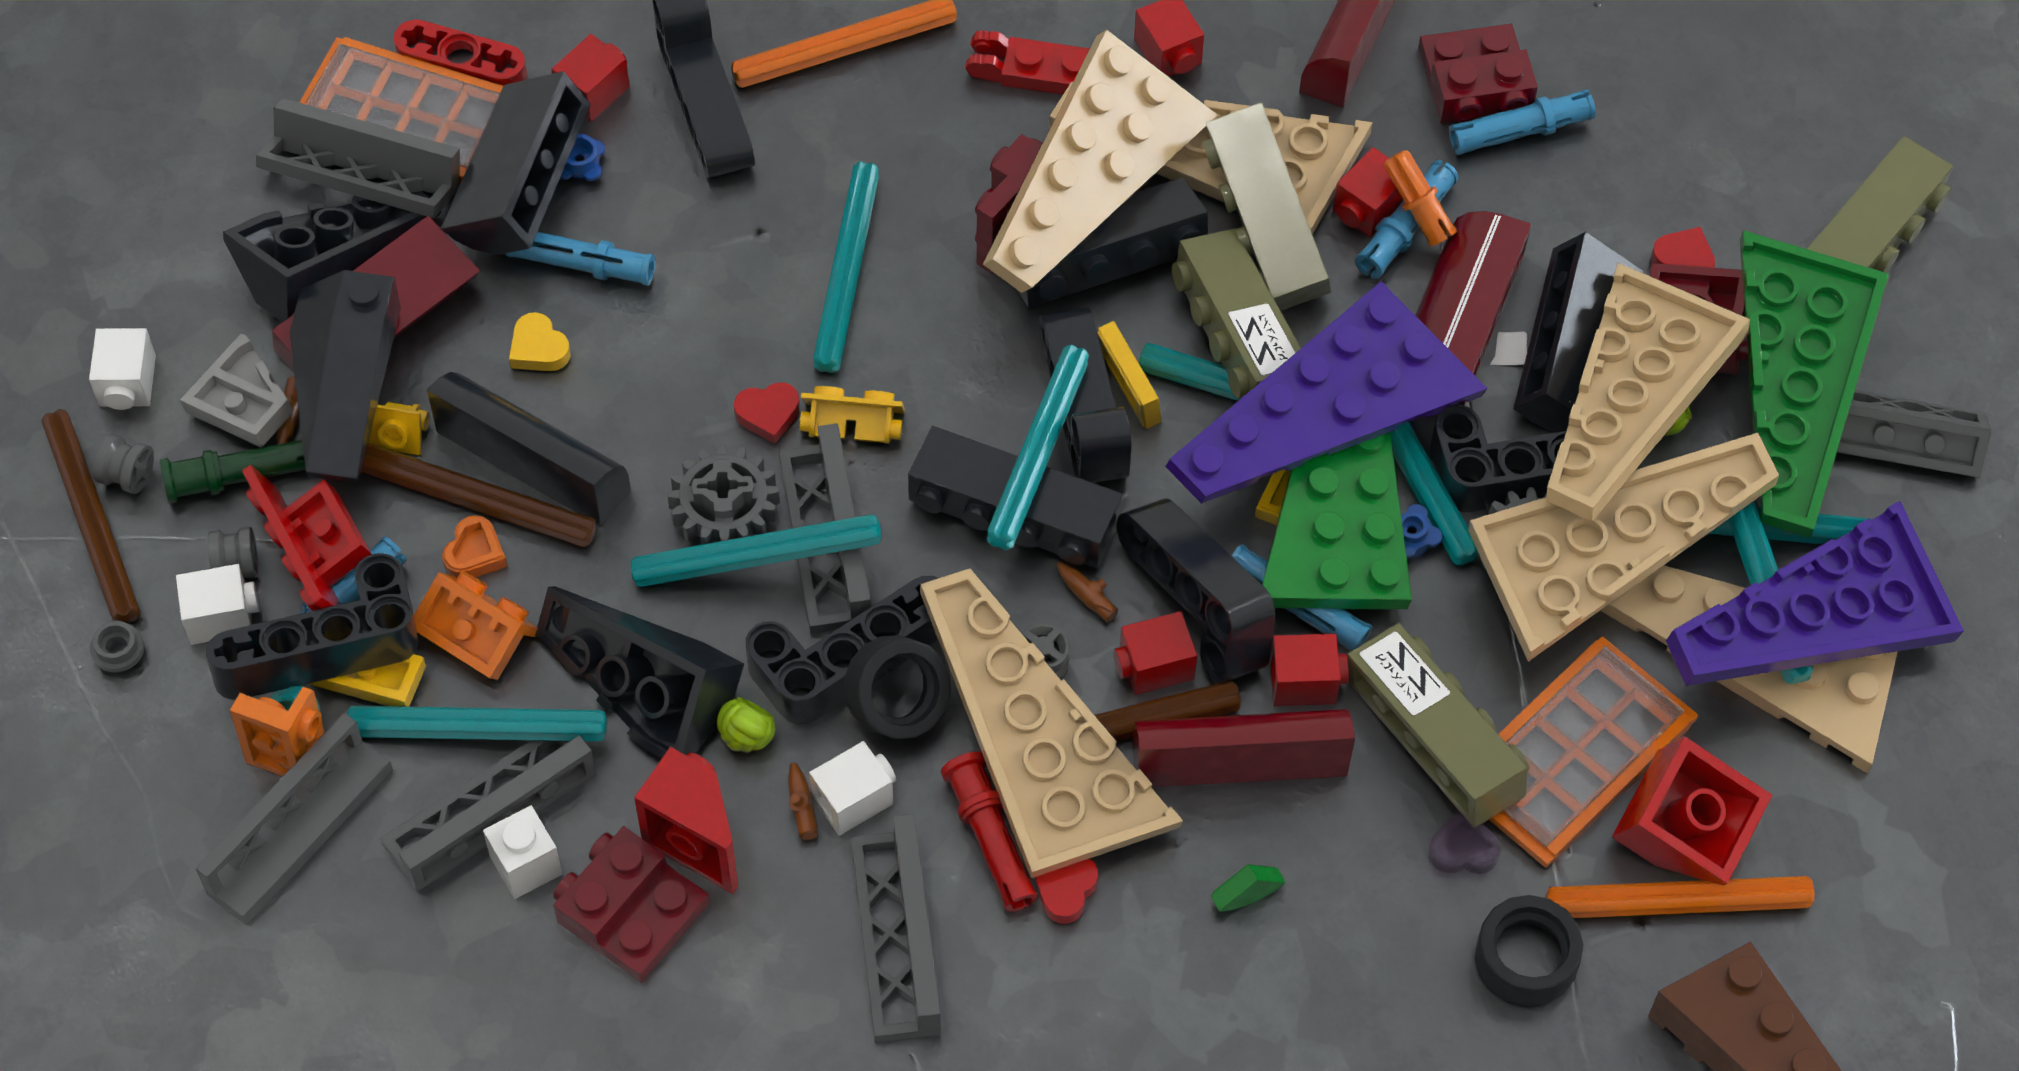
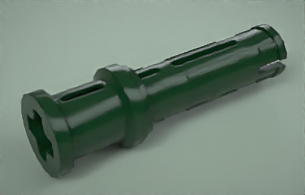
[160,440,306,504]

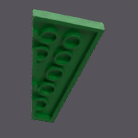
[1740,230,1889,538]
[1262,432,1412,610]

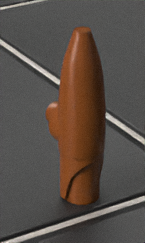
[276,376,299,444]
[1056,562,1118,623]
[788,763,818,840]

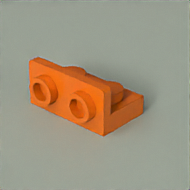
[414,571,538,680]
[230,687,325,777]

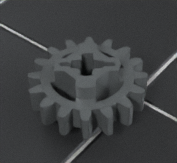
[667,444,780,545]

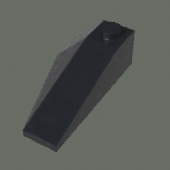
[223,191,442,322]
[289,270,401,483]
[535,586,744,758]

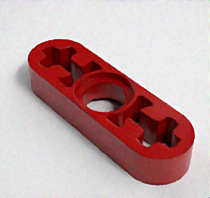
[393,19,527,86]

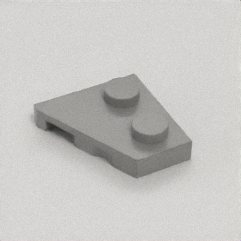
[180,333,293,448]

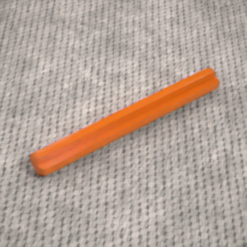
[731,0,957,88]
[1545,876,1815,918]

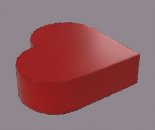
[1650,227,1716,268]
[734,382,800,445]
[1033,858,1098,924]

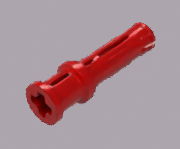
[940,751,1038,912]

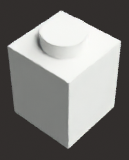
[89,328,156,410]
[176,564,260,645]
[809,741,896,836]
[483,805,563,900]

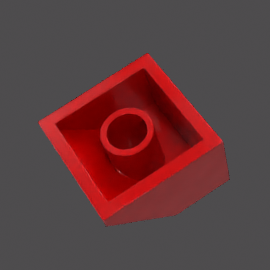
[1612,736,1773,886]
[634,747,738,895]

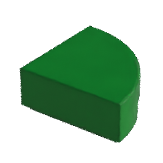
[1210,864,1286,911]

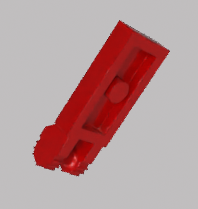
[965,30,1090,95]

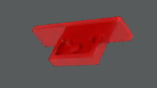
[242,464,372,611]

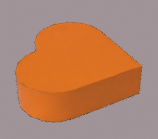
[442,515,508,577]

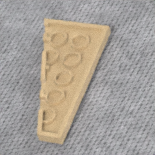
[983,30,1217,293]
[1049,82,1373,235]
[1547,263,1750,522]
[1468,433,1779,662]
[1600,565,1898,774]
[920,568,1183,878]

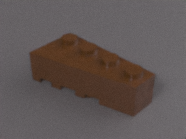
[1648,941,1841,1071]

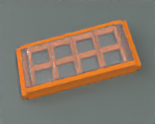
[299,37,503,186]
[1488,636,1699,868]

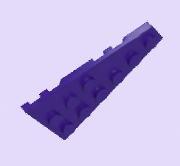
[1165,281,1488,504]
[1666,501,1964,686]

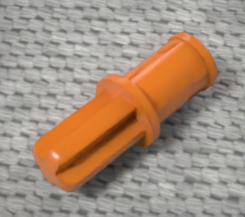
[1384,150,1457,247]

